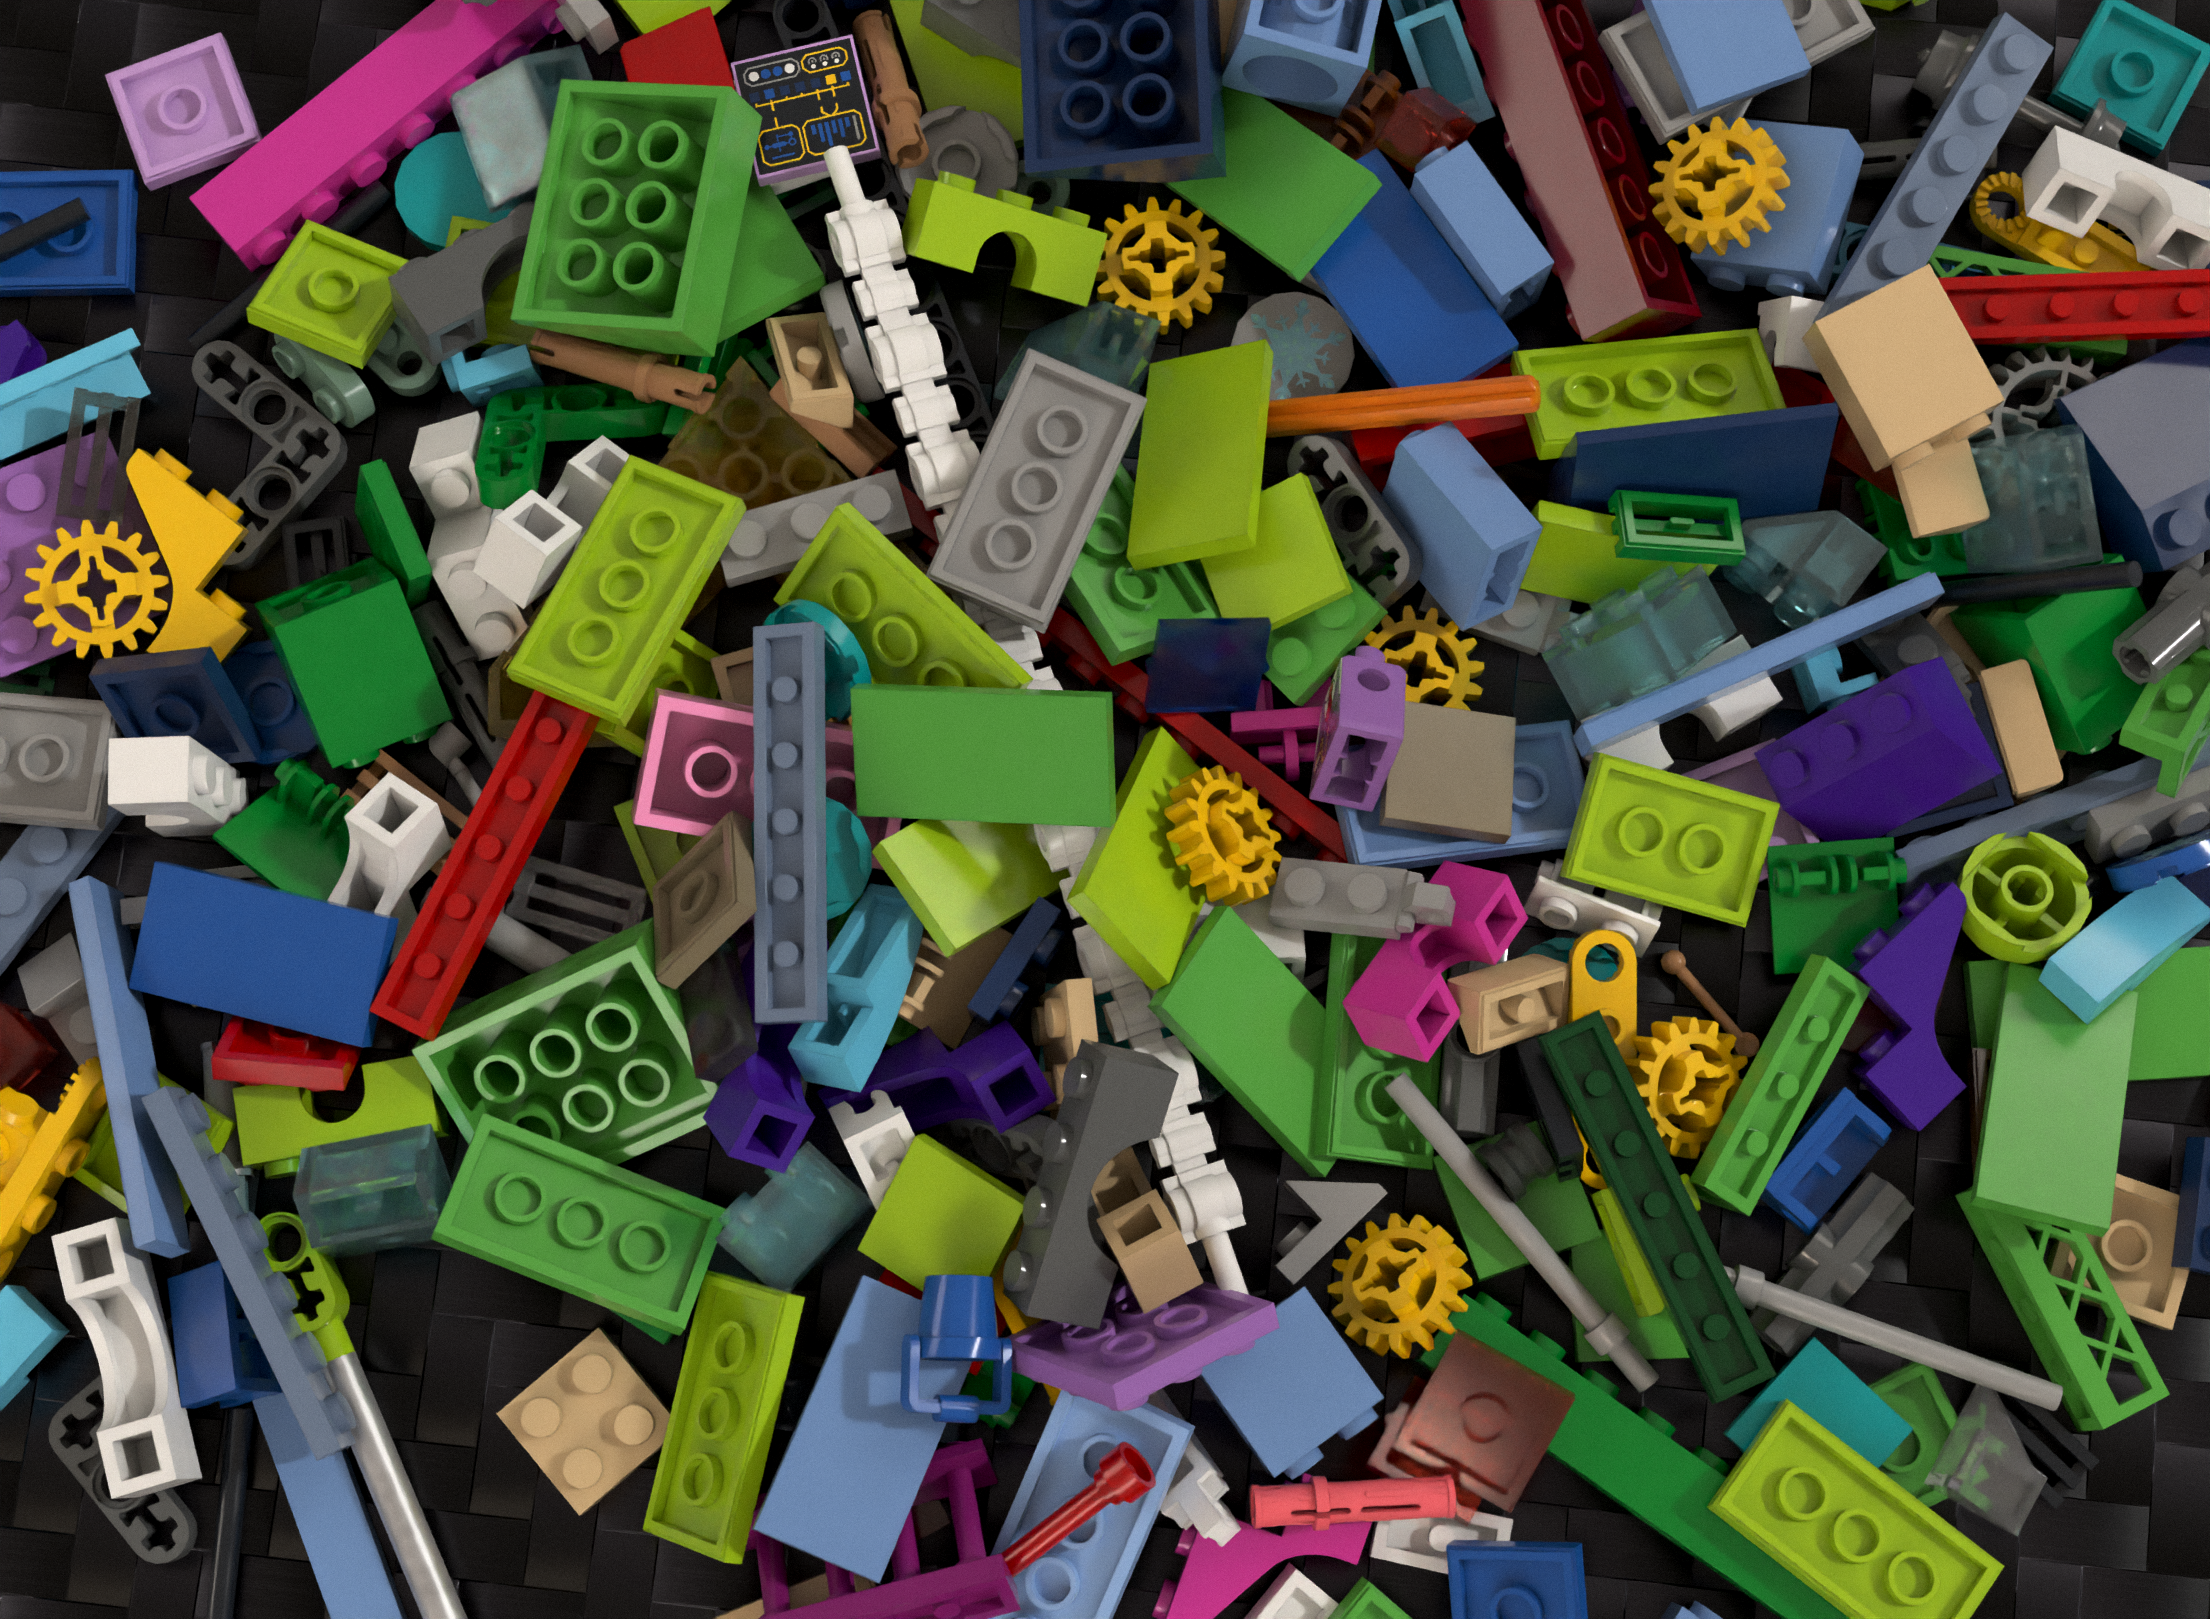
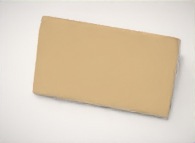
[766,312,854,429]
[1891,434,1990,539]
[1977,659,2063,800]
[1447,954,1570,1055]

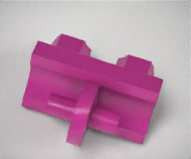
[1229,677,1331,782]

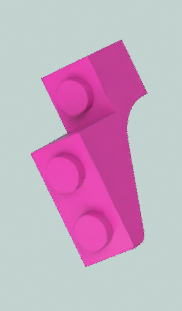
[1151,1473,1373,1619]

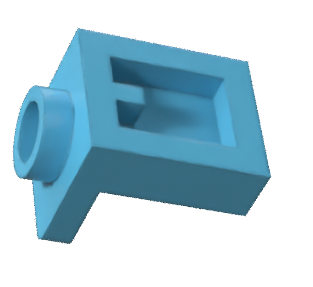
[441,344,545,408]
[1791,647,1879,715]

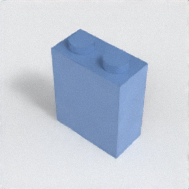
[1690,118,1864,297]
[1409,140,1554,323]
[1382,421,1543,631]

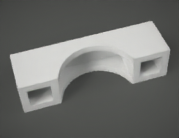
[51,1217,202,1499]

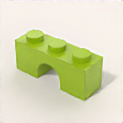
[901,170,1108,307]
[232,1056,450,1179]

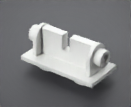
[1523,858,1663,958]

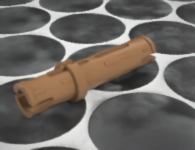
[852,10,929,169]
[530,328,716,414]

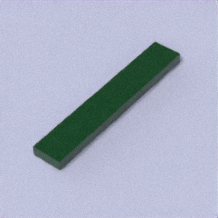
[1537,1010,1776,1404]

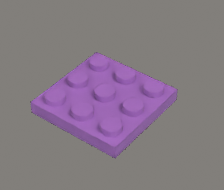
[0,429,173,679]
[1006,1280,1280,1411]

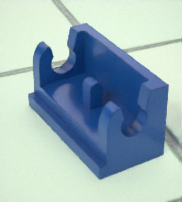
[1760,1087,1892,1236]
[167,1260,282,1409]

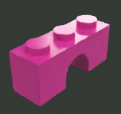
[1342,860,1528,1063]

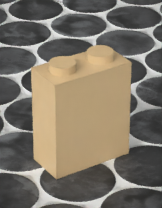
[1802,264,2005,472]

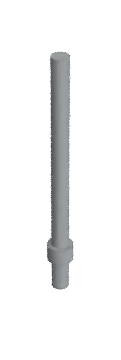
[1384,1071,1659,1393]
[1723,1264,2063,1411]

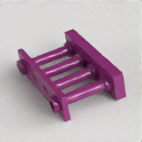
[745,1438,1021,1619]

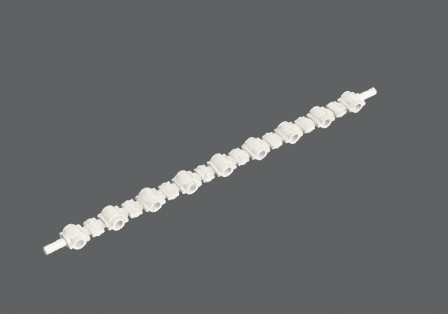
[823,145,1249,1295]

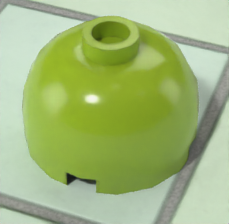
[1957,832,2092,964]

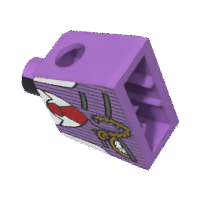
[1309,646,1406,812]

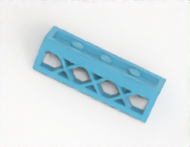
[0,328,151,462]

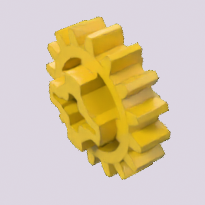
[1648,116,1790,256]
[1095,197,1226,335]
[24,520,169,659]
[1360,605,1485,711]
[1164,765,1282,908]
[1623,1016,1748,1159]
[1328,1213,1472,1359]

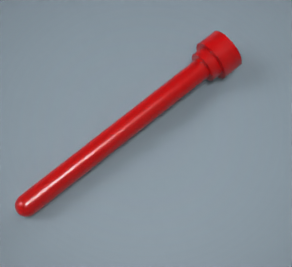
[1001,1442,1156,1578]

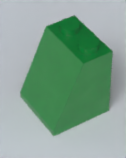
[1949,549,2148,755]
[254,557,453,769]

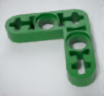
[474,383,671,509]

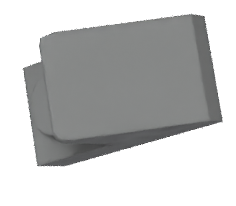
[17,932,99,1066]
[1272,1181,1387,1287]

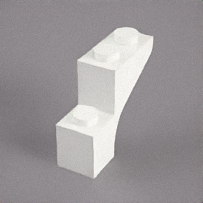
[409,411,536,661]
[327,772,452,966]

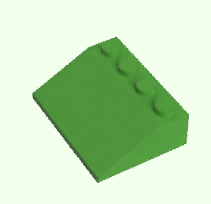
[511,79,762,357]
[411,917,724,1165]

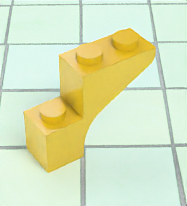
[126,448,253,667]

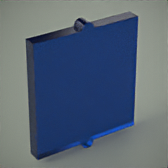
[1144,617,1271,713]

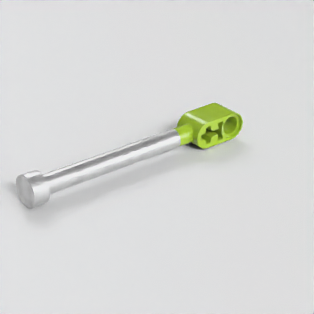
[260,1212,468,1619]

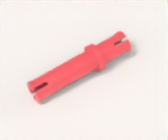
[1249,1474,1456,1531]

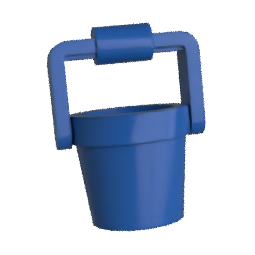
[900,1275,1012,1423]

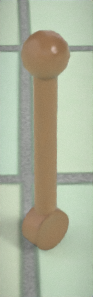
[1661,950,1759,1058]

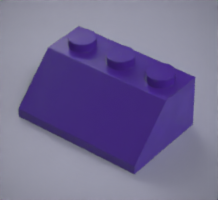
[1754,656,2003,842]

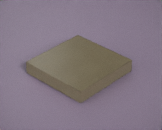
[1379,701,1516,844]
[653,810,757,990]

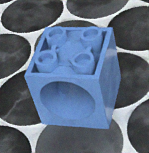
[1222,0,1382,118]
[1199,1286,1384,1480]

